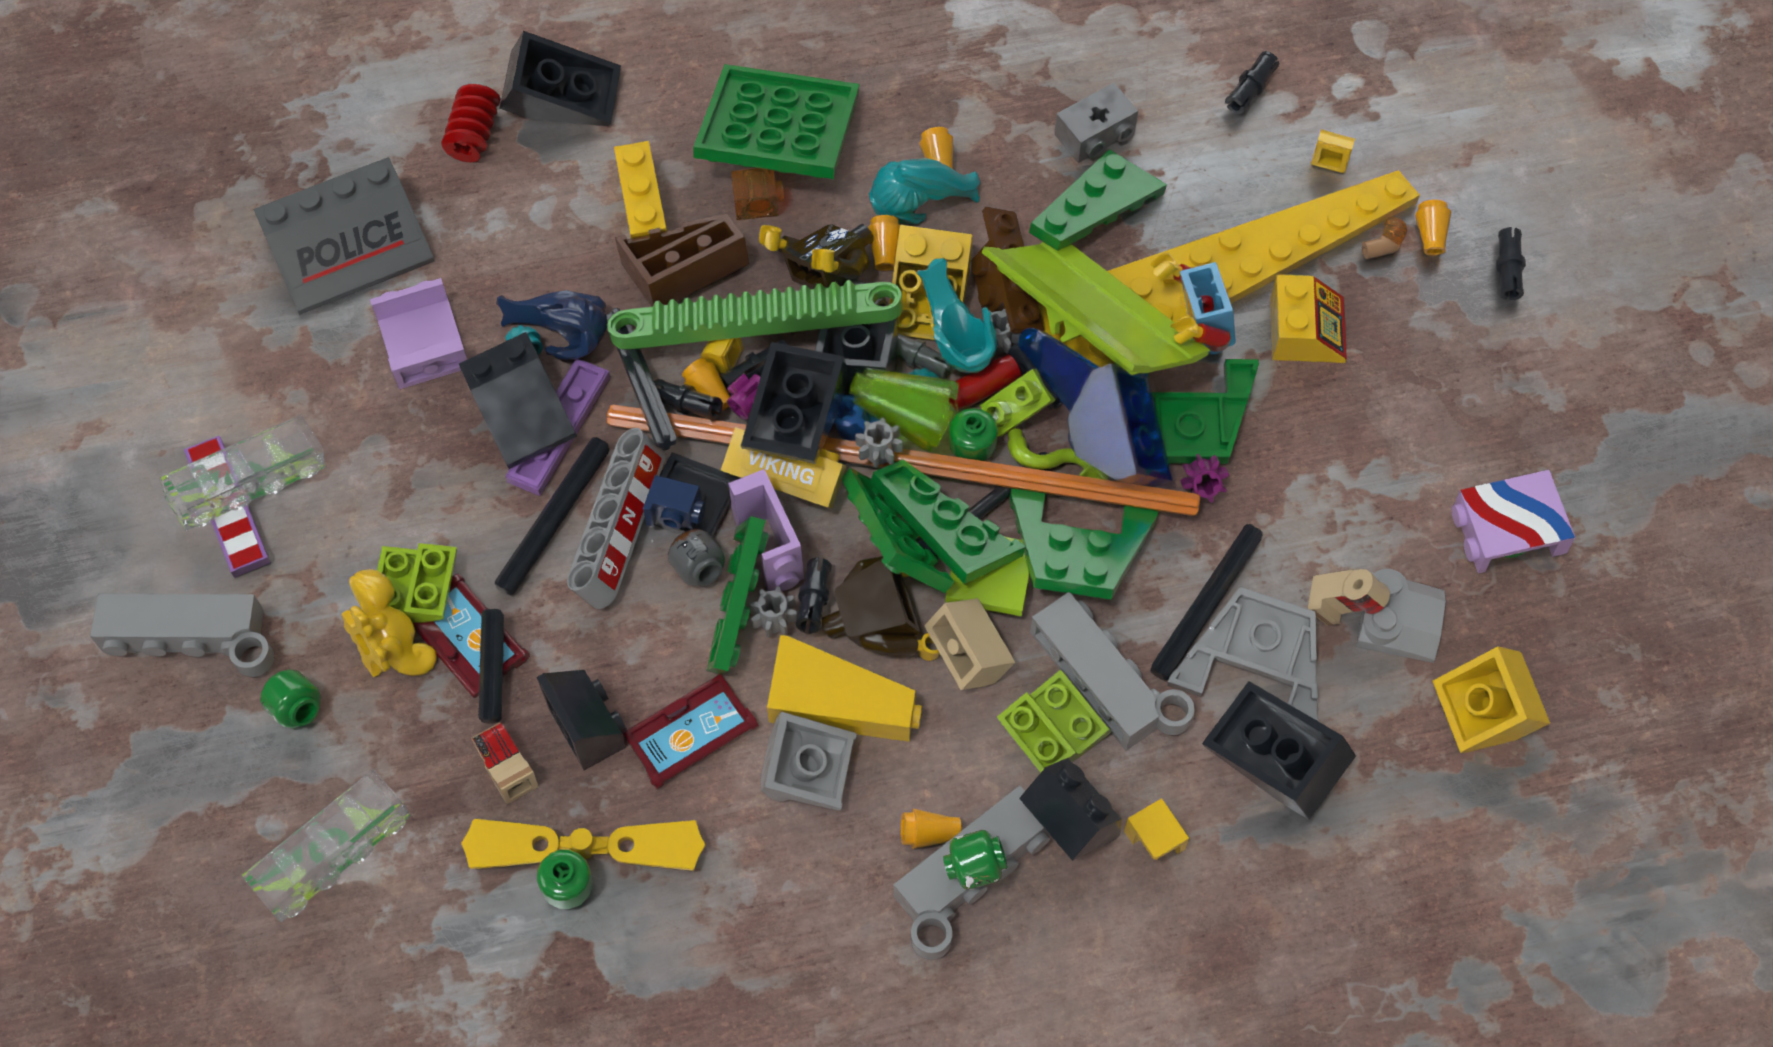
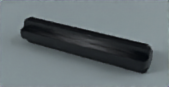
[478,609,504,723]

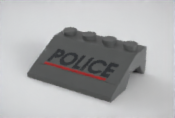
[253,157,435,315]

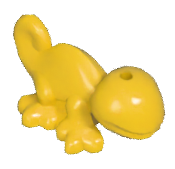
[341,569,437,677]

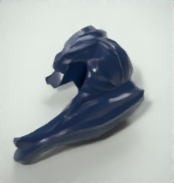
[496,290,607,360]

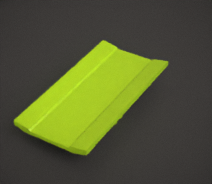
[982,242,1210,375]

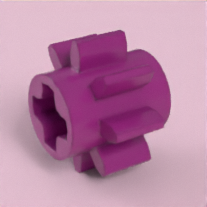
[727,374,761,420]
[1180,454,1229,503]

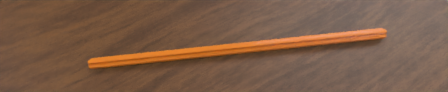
[607,404,1200,516]

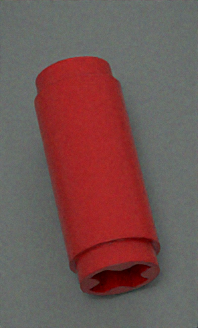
[945,355,1021,411]

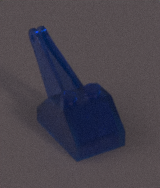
[1018,328,1172,487]

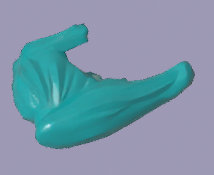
[868,158,980,224]
[916,258,998,373]

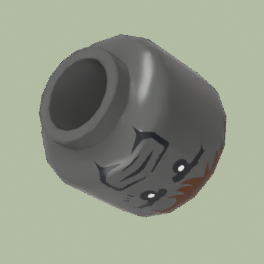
[668,529,725,586]

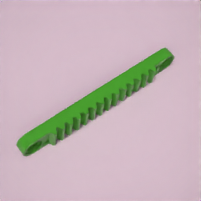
[607,280,903,350]

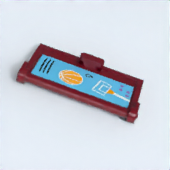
[413,573,530,698]
[623,674,759,789]

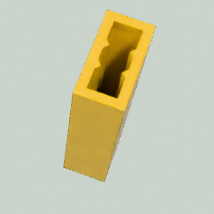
[767,635,922,742]

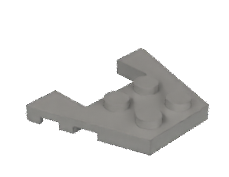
[1167,587,1318,721]

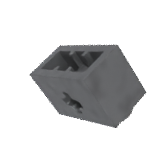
[1054,83,1138,163]

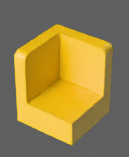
[1124,798,1189,860]

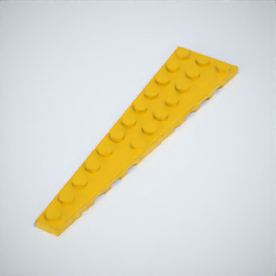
[1021,170,1420,393]

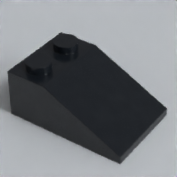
[499,31,621,127]
[459,332,577,469]
[741,342,849,464]
[1202,681,1356,820]

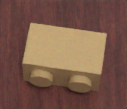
[924,598,1015,690]

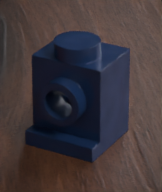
[643,475,705,530]

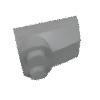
[1356,569,1446,663]
[760,712,857,811]

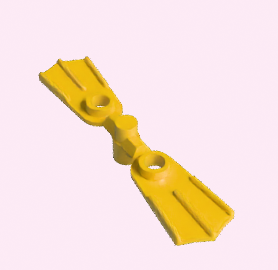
[461,819,705,871]

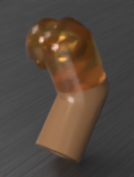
[1362,217,1407,259]

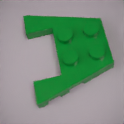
[1113,359,1259,464]
[1009,488,1158,600]

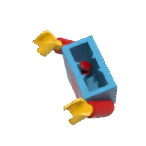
[1150,252,1236,354]

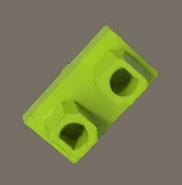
[980,369,1055,437]

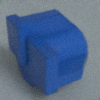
[834,393,880,441]

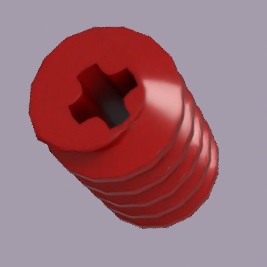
[441,84,501,163]

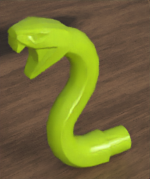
[1007,428,1108,480]

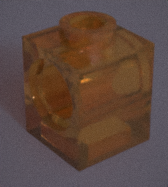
[731,168,784,220]

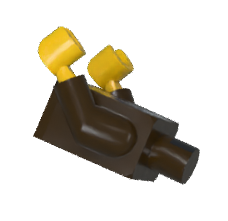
[758,224,873,289]
[822,556,940,661]

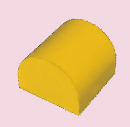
[1311,129,1356,174]
[700,338,744,374]

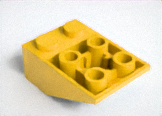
[889,225,974,340]

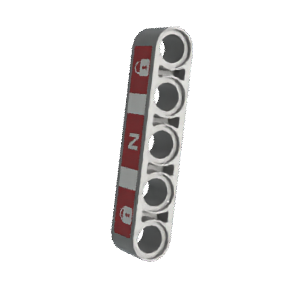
[567,428,666,609]

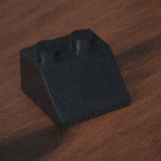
[815,317,899,396]
[536,670,627,770]
[1019,758,1122,861]

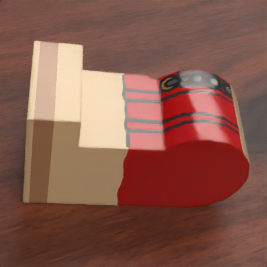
[1308,569,1390,626]
[471,722,539,805]

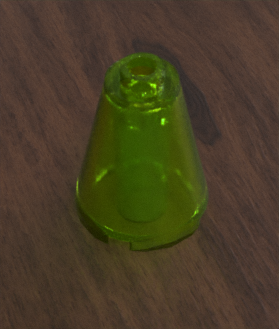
[849,368,959,453]

